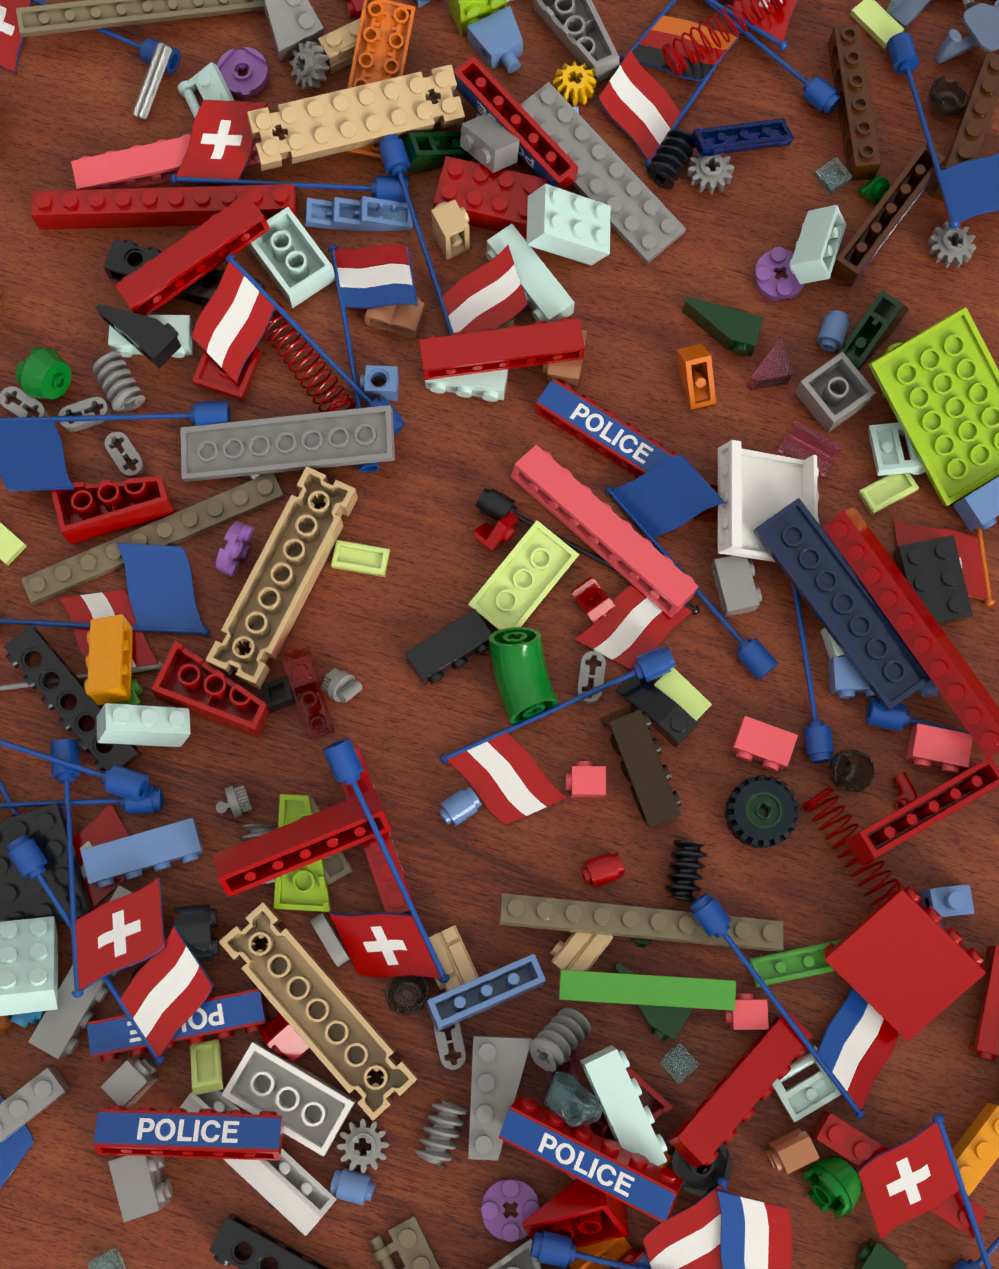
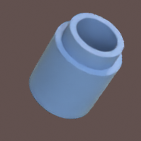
[817,310,850,352]
[438,787,482,827]
[330,1168,376,1206]

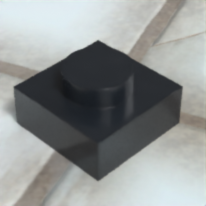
[261,676,297,713]

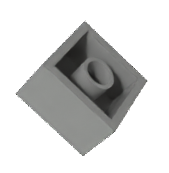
[795,352,876,433]
[108,1155,173,1222]

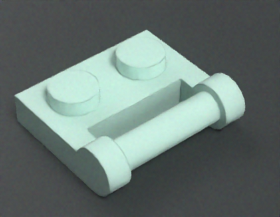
[177,62,235,118]
[868,422,925,476]
[771,1045,842,1123]

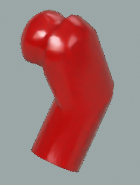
[893,772,917,810]

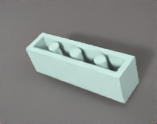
[486,224,575,323]
[580,1045,667,1166]

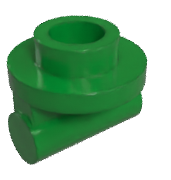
[858,175,890,203]

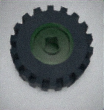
[725,775,800,848]

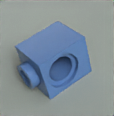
[360,365,399,401]

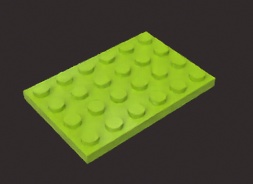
[868,307,999,506]

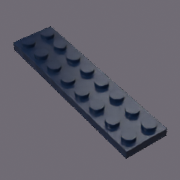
[753,498,931,711]

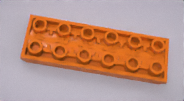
[347,0,416,159]

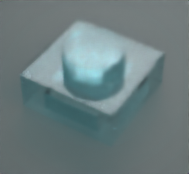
[814,157,852,194]
[658,1042,700,1085]
[87,1246,126,1269]

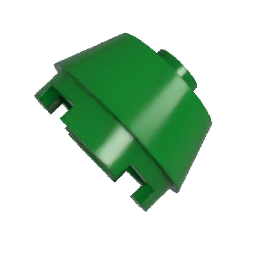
[15,346,72,399]
[802,1156,863,1219]

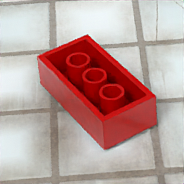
[433,156,547,238]

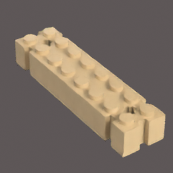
[247,64,465,171]
[206,466,358,689]
[219,902,419,1121]

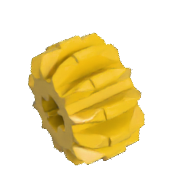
[553,61,596,107]

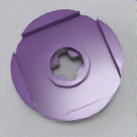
[217,47,269,100]
[754,247,804,301]
[216,521,254,577]
[481,1178,540,1242]

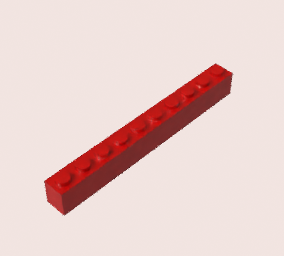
[31,184,298,230]
[822,507,999,759]

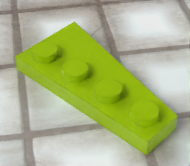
[274,794,332,912]

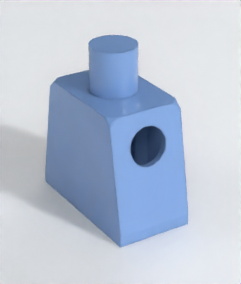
[467,6,523,73]
[917,884,974,917]

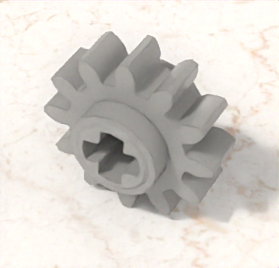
[290,41,330,90]
[687,147,734,195]
[928,221,976,268]
[337,1118,390,1174]

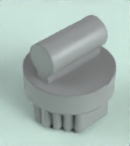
[321,668,363,703]
[216,784,252,818]

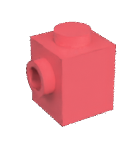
[565,761,606,798]
[724,993,769,1030]

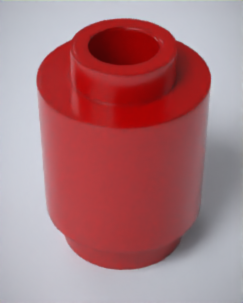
[581,852,625,888]

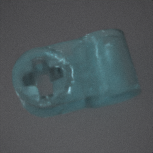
[543,1072,602,1127]

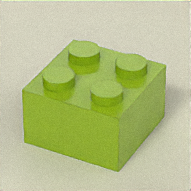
[448,0,507,35]

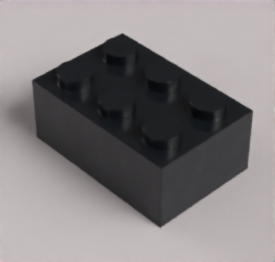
[893,535,973,625]

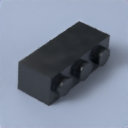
[405,609,492,685]

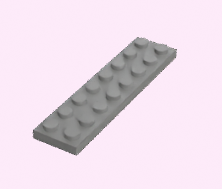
[520,82,686,265]
[180,405,395,482]

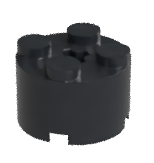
[174,904,220,963]
[669,1143,732,1196]

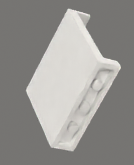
[718,440,820,562]

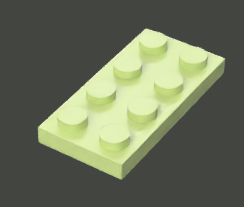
[468,521,579,630]

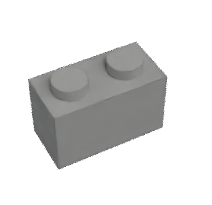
[460,114,520,173]
[711,555,762,618]
[101,1057,159,1107]

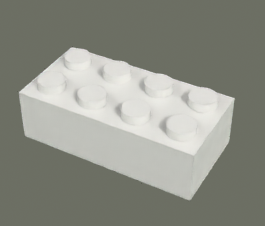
[221,1041,356,1157]

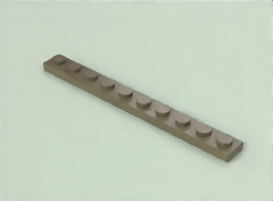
[16,0,264,37]
[21,473,284,605]
[499,893,784,952]

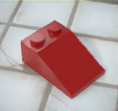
[522,1180,629,1249]

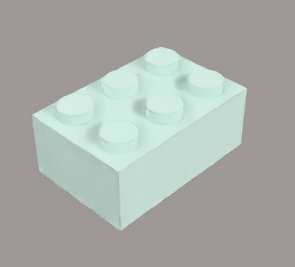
[526,184,611,265]
[248,207,336,308]
[0,916,58,1016]

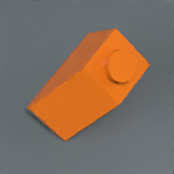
[676,343,716,410]

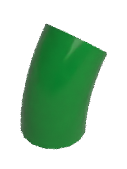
[489,627,558,724]

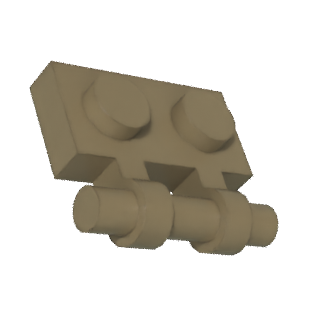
[370,1215,441,1269]

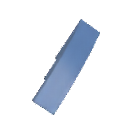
[304,196,413,231]

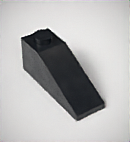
[96,304,181,369]
[616,675,699,748]

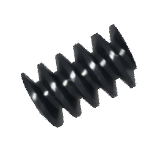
[647,128,698,189]
[664,840,708,902]

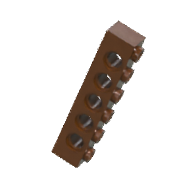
[828,24,881,181]

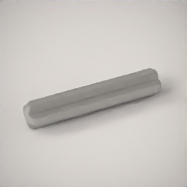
[132,42,172,119]

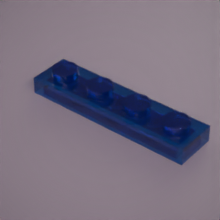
[691,118,794,157]

